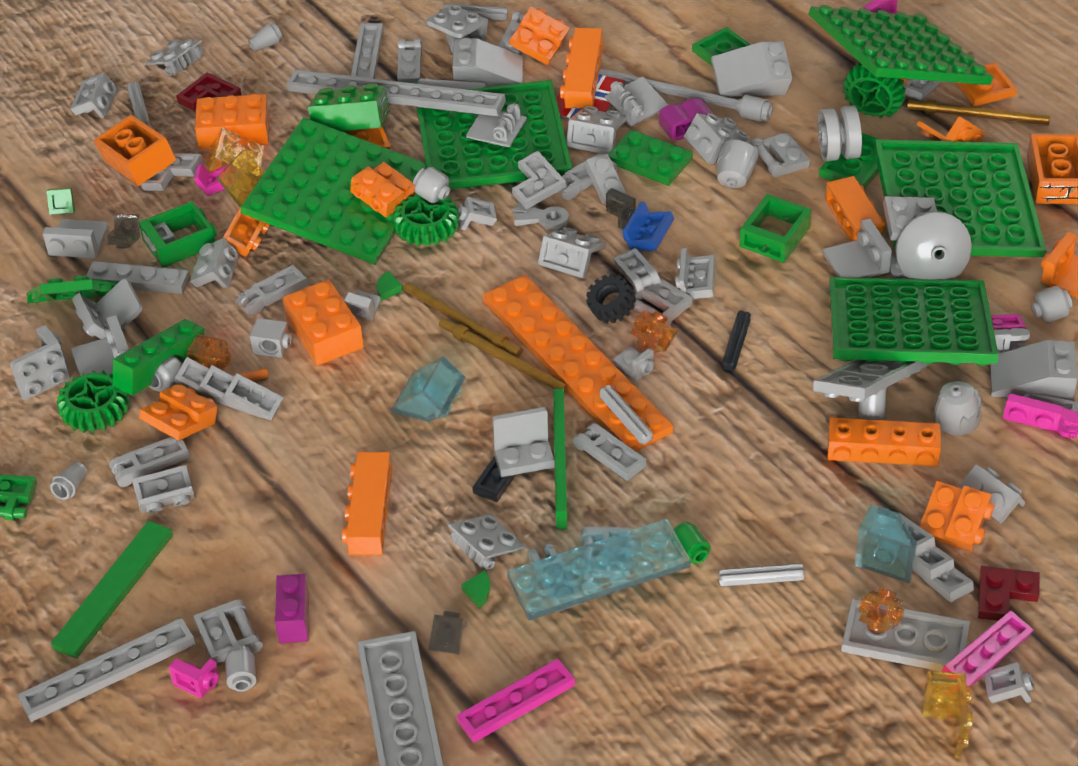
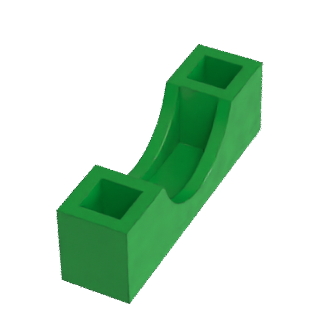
[113,319,205,396]

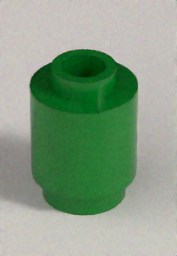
[672,522,711,564]

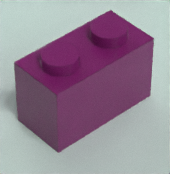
[275,574,309,643]

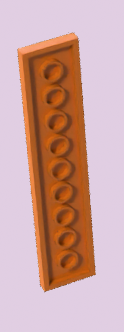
[483,274,673,452]

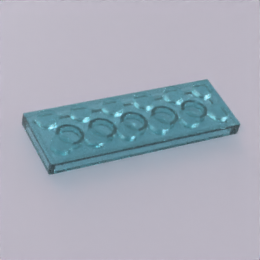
[507,519,691,621]

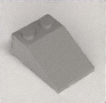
[453,38,523,87]
[711,41,792,97]
[990,340,1078,401]

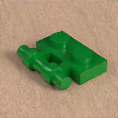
[0,474,37,521]

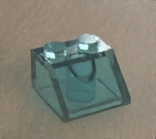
[391,356,466,422]
[855,504,917,584]

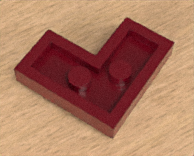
[176,72,242,111]
[978,566,1040,621]

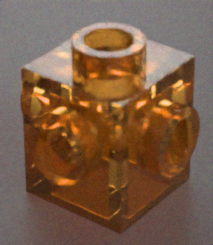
[630,311,678,352]
[187,334,231,371]
[859,588,905,633]

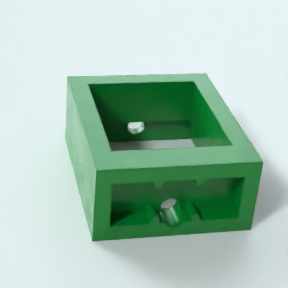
[740,194,812,263]
[139,201,217,268]

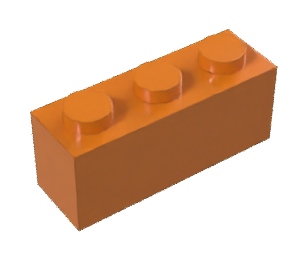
[825,176,885,242]

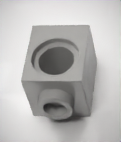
[250,318,292,358]

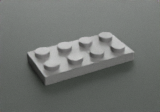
[841,599,970,671]

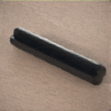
[722,310,751,371]

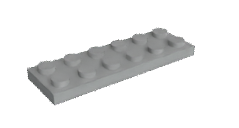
[357,631,443,766]

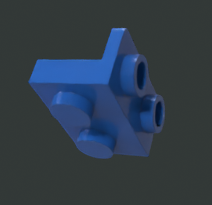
[623,202,674,251]

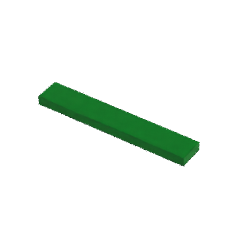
[553,388,567,530]
[51,521,173,659]

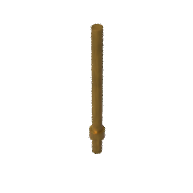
[907,100,1050,125]
[403,282,523,357]
[439,318,567,393]

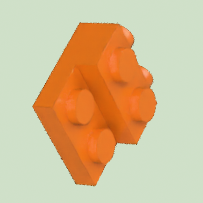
[509,6,570,66]
[350,162,416,217]
[139,384,217,441]
[919,481,995,553]

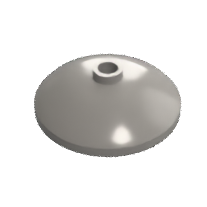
[895,211,972,280]

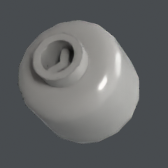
[413,167,451,203]
[1031,285,1073,323]
[149,356,182,392]

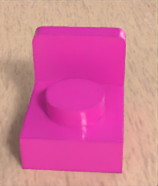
[169,658,219,699]

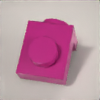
[194,164,235,196]

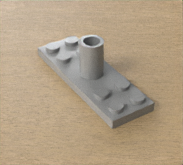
[813,360,930,420]

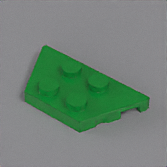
[26,276,118,304]

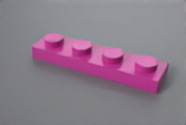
[940,611,1034,693]
[457,659,575,743]

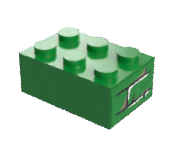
[308,83,390,131]

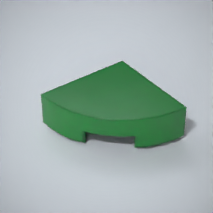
[376,271,402,301]
[461,570,490,608]

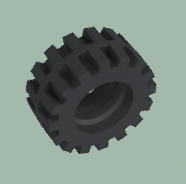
[586,274,636,324]

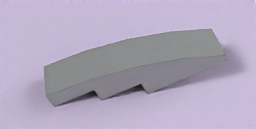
[174,357,284,421]
[876,513,974,602]

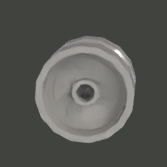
[817,105,862,162]

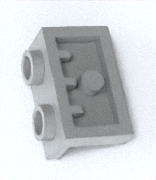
[70,73,117,118]

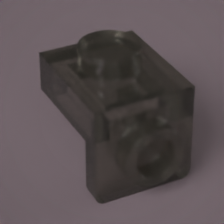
[606,188,636,230]
[107,213,140,249]
[428,611,467,655]

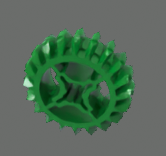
[842,62,906,119]
[393,193,459,247]
[57,370,130,434]

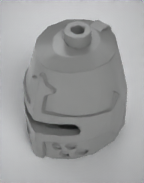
[717,140,759,188]
[934,381,981,435]

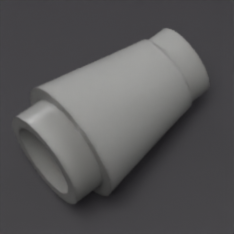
[248,23,283,52]
[50,462,87,500]

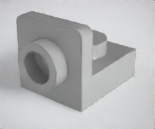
[458,197,497,230]
[344,290,381,321]
[613,346,654,382]
[984,662,1035,703]

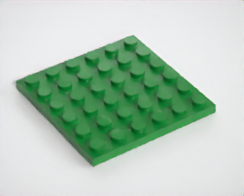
[808,5,993,85]
[417,80,572,189]
[241,117,432,265]
[873,139,1047,257]
[829,277,998,366]

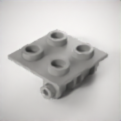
[145,38,203,76]
[605,76,668,127]
[466,103,527,147]
[448,514,525,570]

